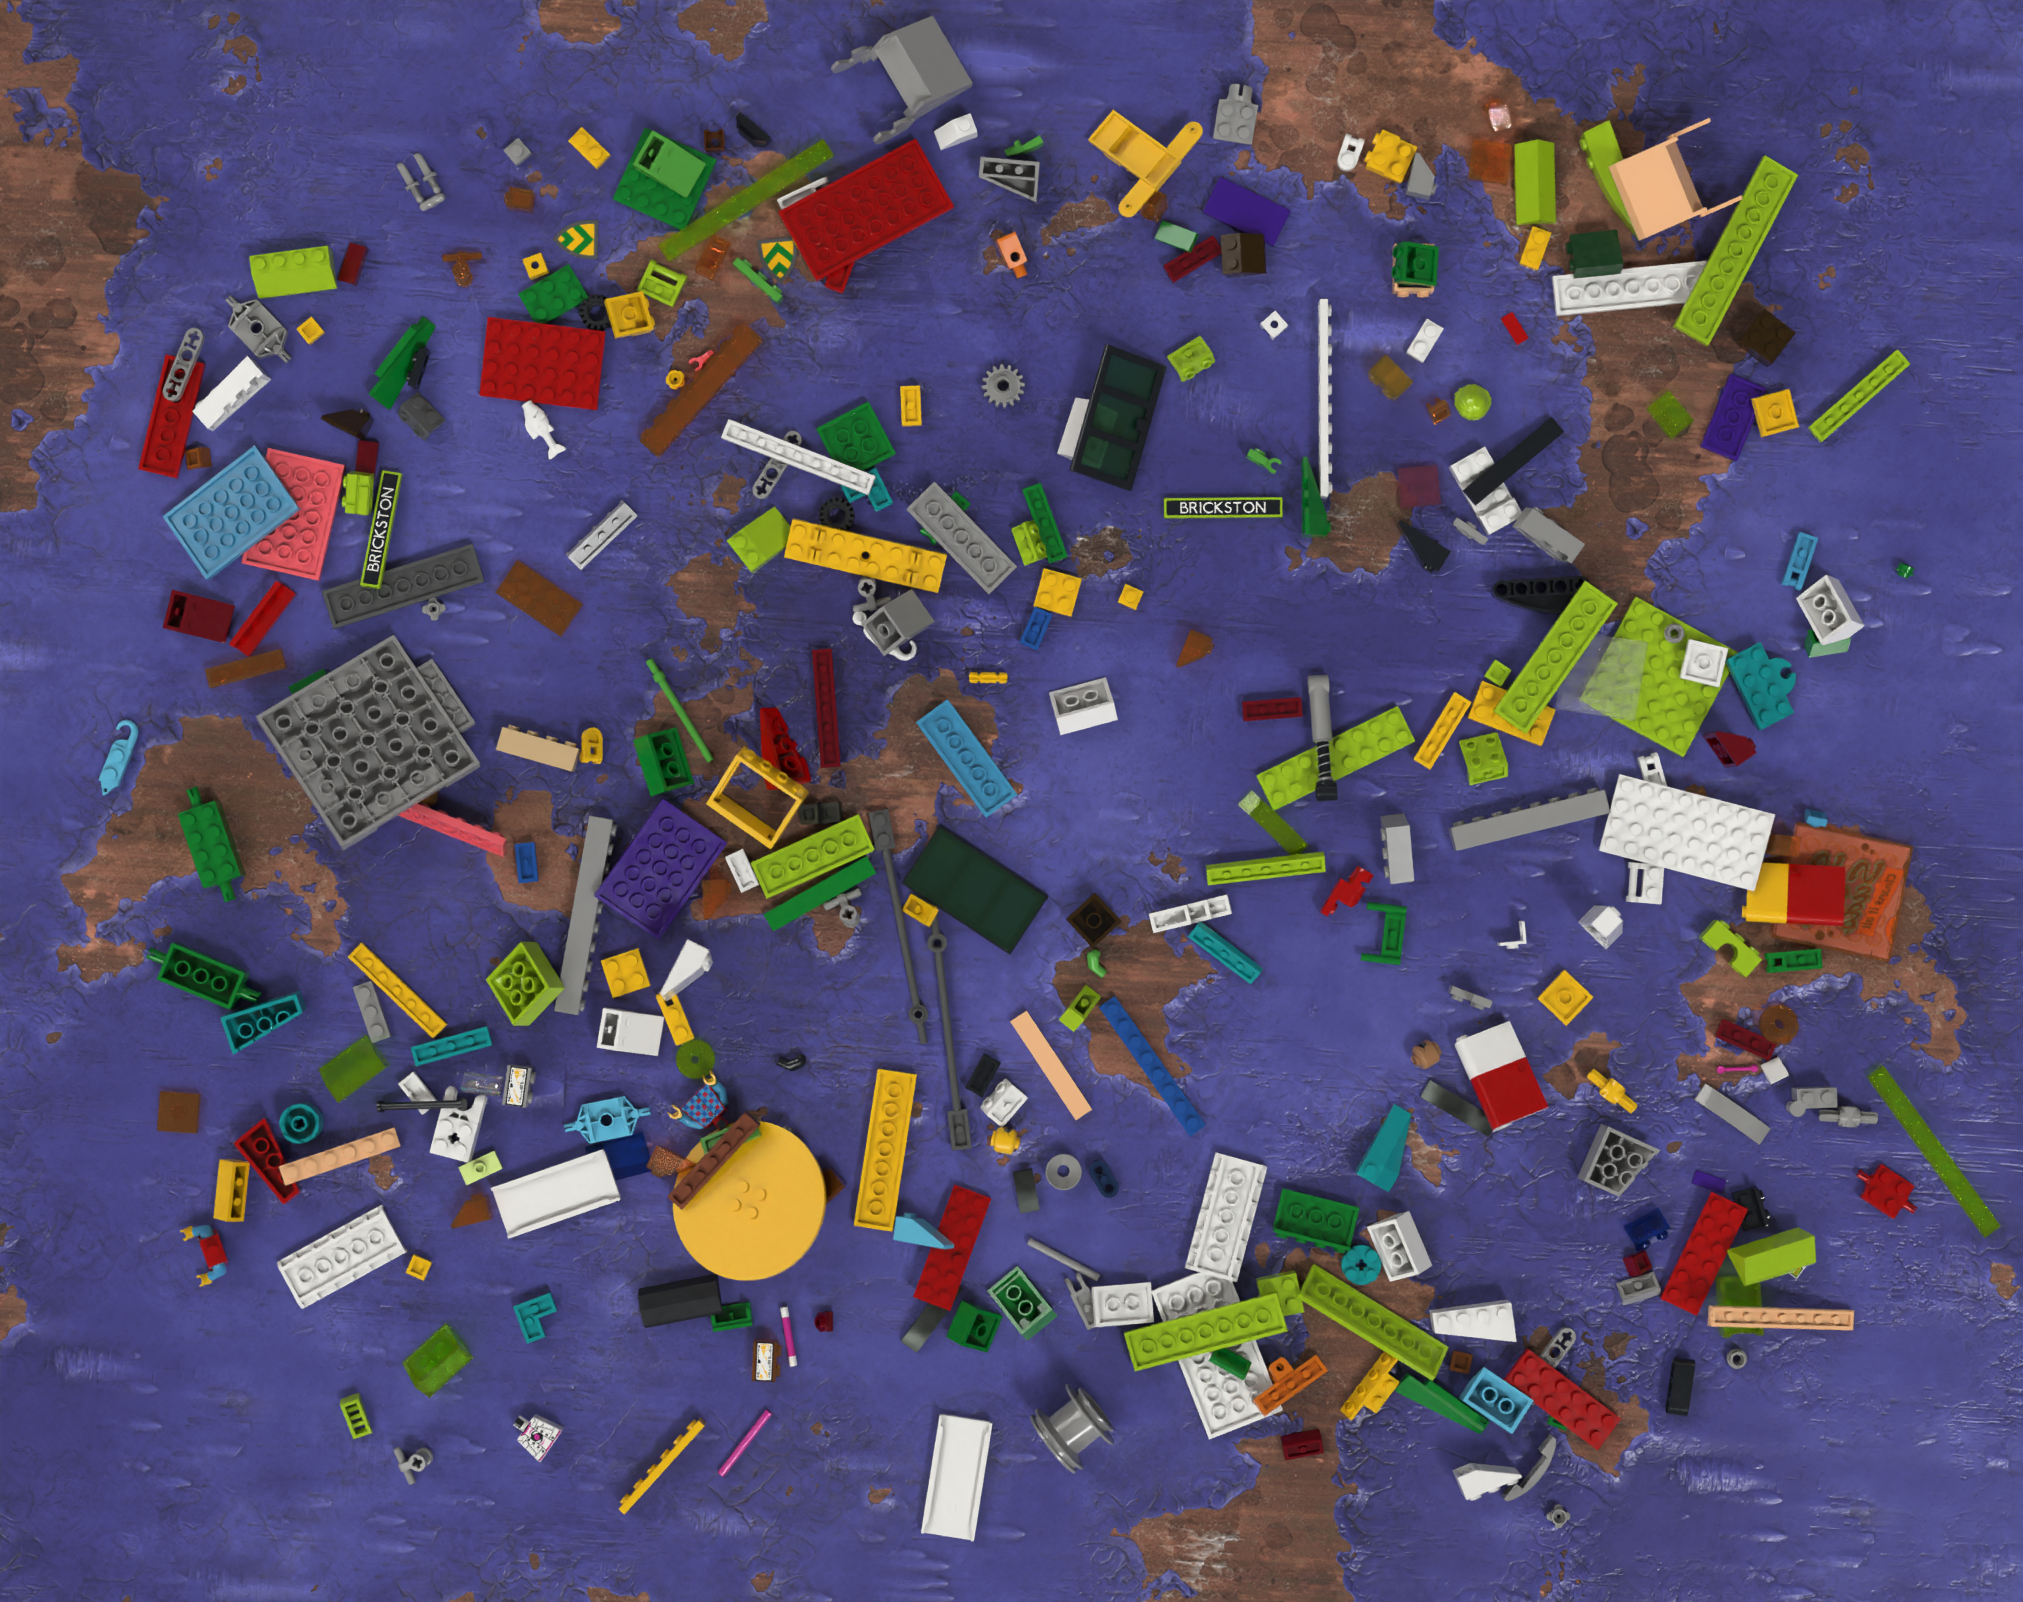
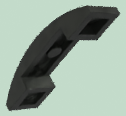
[1420,1080,1492,1137]
[901,1286,963,1353]

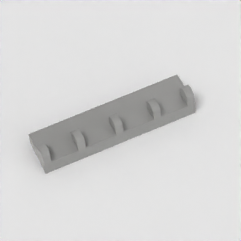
[565,500,637,570]

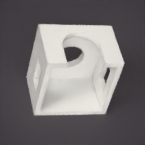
[1259,311,1288,340]

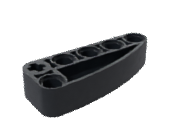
[1490,576,1590,615]

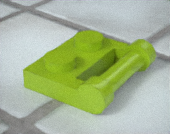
[637,259,688,308]

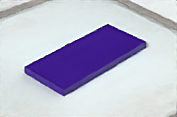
[1692,1170,1726,1193]

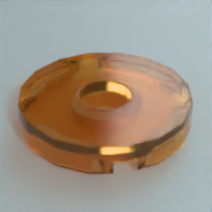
[1759,1005,1799,1044]

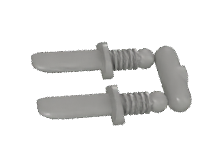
[396,153,445,211]

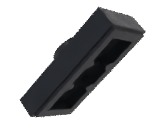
[965,1053,1001,1097]

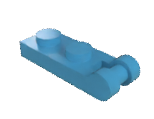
[1781,532,1818,591]

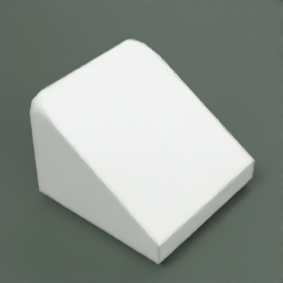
[1760,1057,1789,1084]

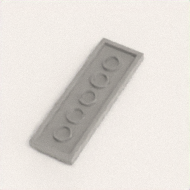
[906,482,1017,594]

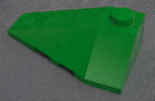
[1301,457,1331,538]

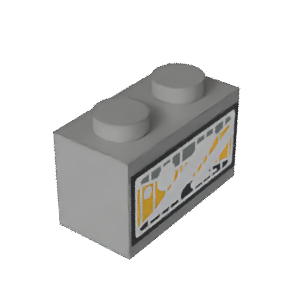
[502,1064,536,1108]

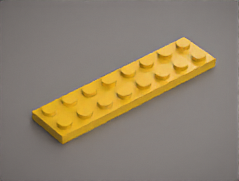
[854,1068,917,1232]

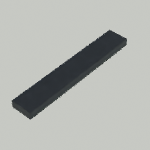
[1463,417,1564,506]

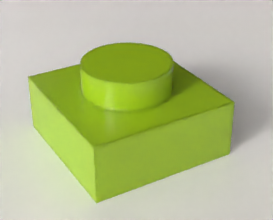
[1484,659,1512,687]

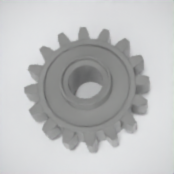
[982,364,1025,408]

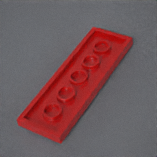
[138,354,206,479]
[913,1185,991,1311]
[1660,1191,1748,1316]
[1503,1348,1621,1450]

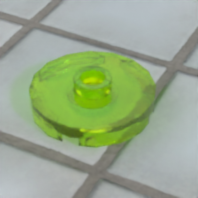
[676,1039,716,1079]

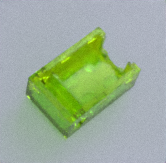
[1715,1274,1764,1338]

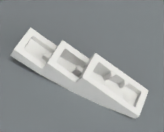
[1149,894,1232,933]

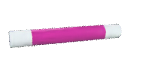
[780,1306,797,1367]

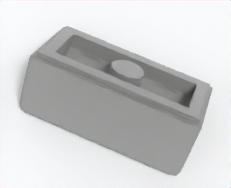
[1616,1271,1661,1306]

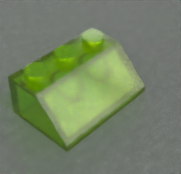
[319,1034,390,1103]
[402,1323,474,1398]

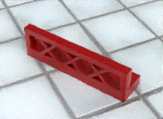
[229,581,297,657]

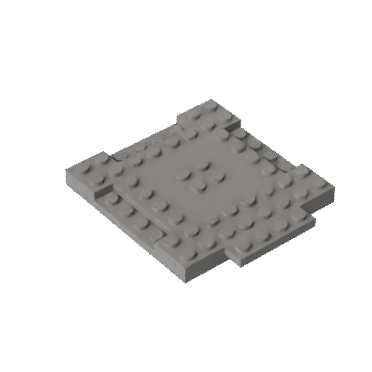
[256,635,480,851]

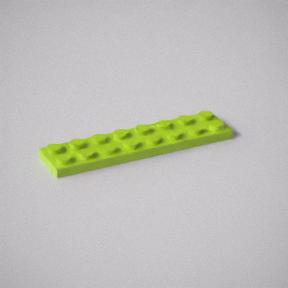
[1493,581,1618,734]
[1256,706,1415,811]
[1297,1264,1449,1380]
[1124,1292,1288,1371]

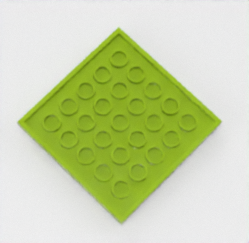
[1578,597,1738,757]

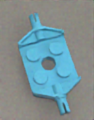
[564,1095,651,1144]

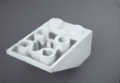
[597,1007,664,1056]
[1452,1463,1522,1501]

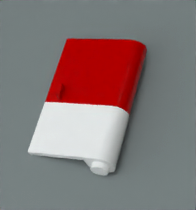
[1454,1021,1549,1132]

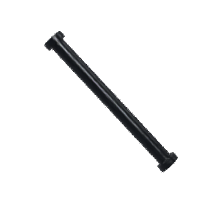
[376,1098,467,1113]

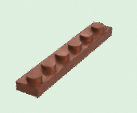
[667,1111,761,1210]

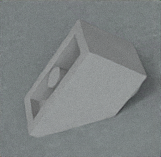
[1405,153,1437,200]

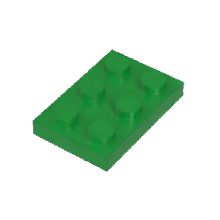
[518,264,588,324]

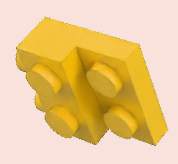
[1364,129,1417,184]
[604,291,655,339]

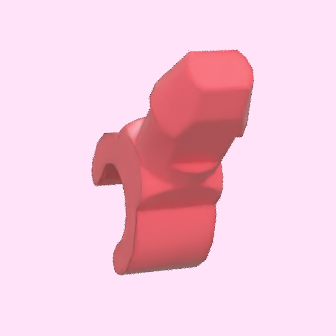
[689,350,714,372]

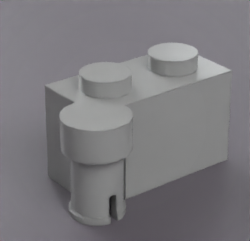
[1786,1086,1837,1117]

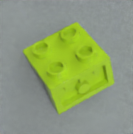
[1459,732,1508,786]

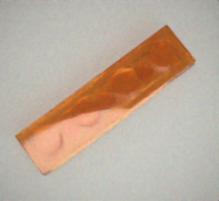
[205,649,287,689]

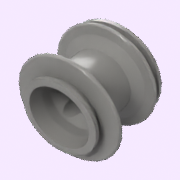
[1030,1384,1114,1474]

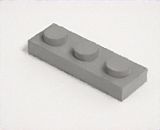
[353,981,392,1043]

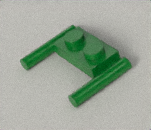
[1360,902,1407,965]

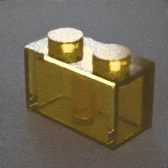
[1367,354,1413,401]

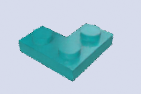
[841,468,893,512]
[513,1292,558,1344]

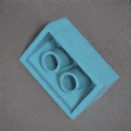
[1458,1367,1534,1434]

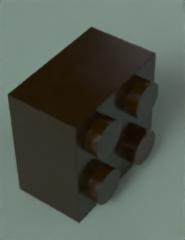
[1736,309,1796,367]
[1066,892,1122,948]

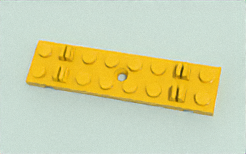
[784,518,947,593]

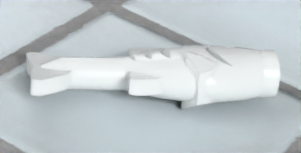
[522,400,566,459]

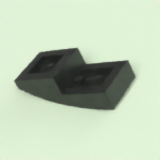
[799,802,843,825]
[1013,1168,1040,1214]

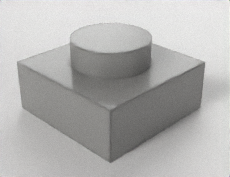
[503,138,532,167]

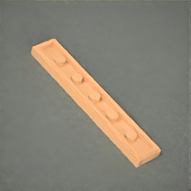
[1010,1010,1092,1120]

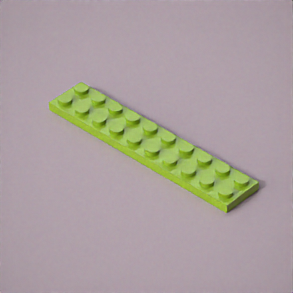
[1673,155,1798,346]

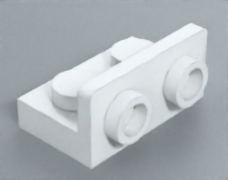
[980,1078,1028,1127]

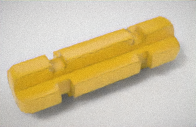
[969,672,1008,683]

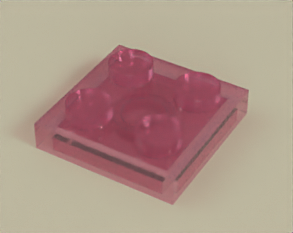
[1397,465,1441,508]

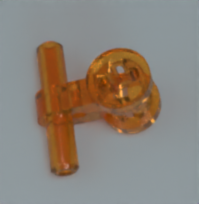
[442,251,482,287]

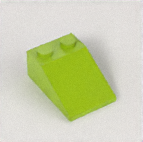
[727,506,791,574]

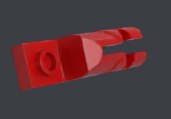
[1319,866,1374,916]

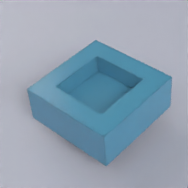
[1804,809,1828,827]

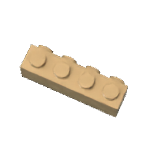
[496,725,581,772]

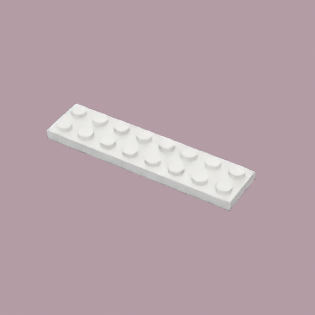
[1552,261,1707,316]

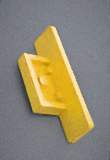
[1340,1351,1400,1420]

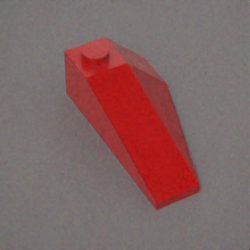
[760,708,811,790]

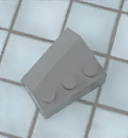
[1577,1124,1660,1197]

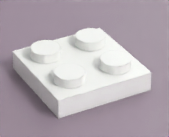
[1679,639,1728,687]

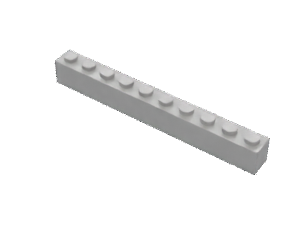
[554,816,617,1015]

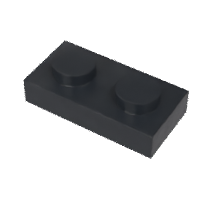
[407,348,430,390]

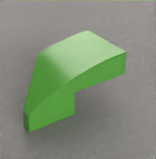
[1004,135,1044,157]

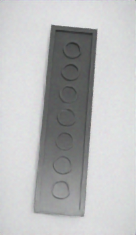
[322,544,485,629]

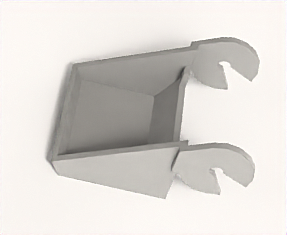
[831,16,973,144]

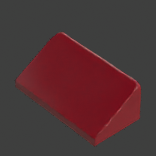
[338,243,369,286]
[1281,1429,1324,1461]

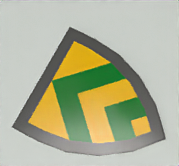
[553,220,598,259]
[757,237,797,283]

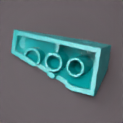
[1355,1104,1411,1192]

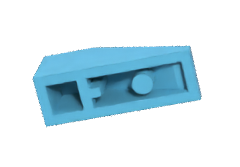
[893,1212,954,1249]

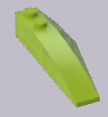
[1579,121,1640,241]

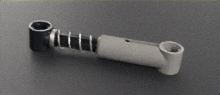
[1307,675,1337,802]

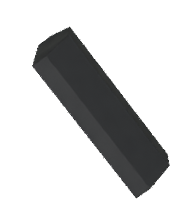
[638,1274,723,1328]

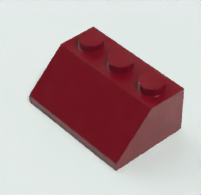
[1703,731,1757,768]

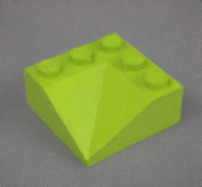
[486,942,565,1026]

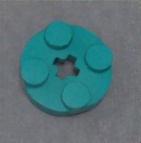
[1341,1244,1381,1285]

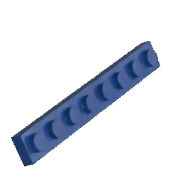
[1099,996,1206,1137]

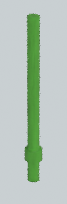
[646,658,714,763]

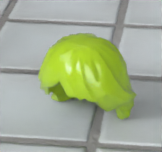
[1454,384,1492,421]

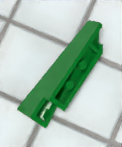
[369,316,436,409]
[1395,1372,1490,1434]

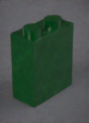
[1565,230,1623,279]

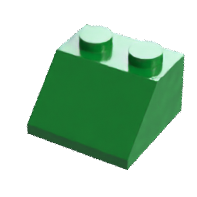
[946,1300,1003,1353]

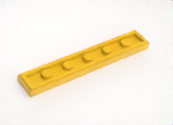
[348,942,447,1039]

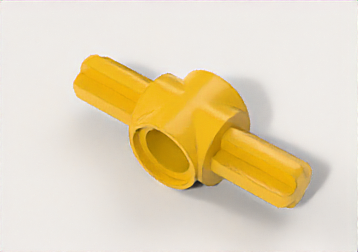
[1587,1069,1638,1113]

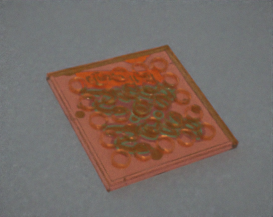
[1772,822,1914,962]

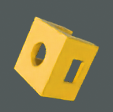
[522,252,549,280]

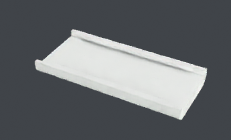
[491,1149,621,1239]
[1185,1152,1267,1282]
[277,1204,408,1309]
[921,1414,992,1542]

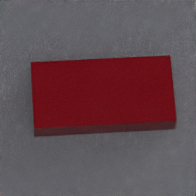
[355,440,380,482]

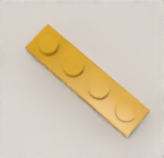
[1413,692,1472,770]

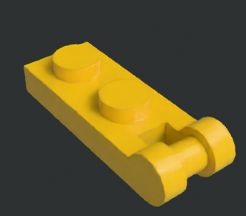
[656,993,695,1046]

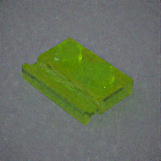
[1646,391,1694,440]

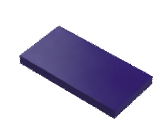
[1203,177,1291,247]
[1700,374,1767,462]

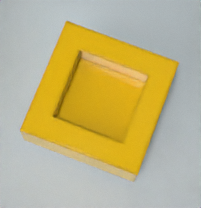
[296,317,325,345]
[1118,584,1143,610]
[406,1254,433,1281]

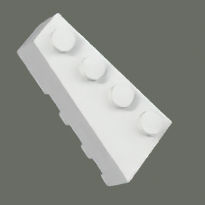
[193,356,272,431]
[1578,905,1623,949]
[1429,1300,1517,1342]

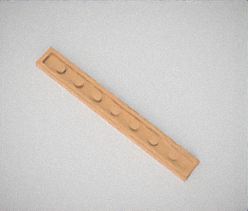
[1707,1305,1854,1330]

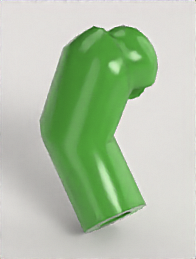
[1087,949,1107,978]

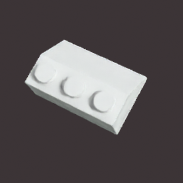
[1057,397,1117,469]
[1796,575,1865,645]
[1049,677,1118,735]
[1367,1211,1432,1282]

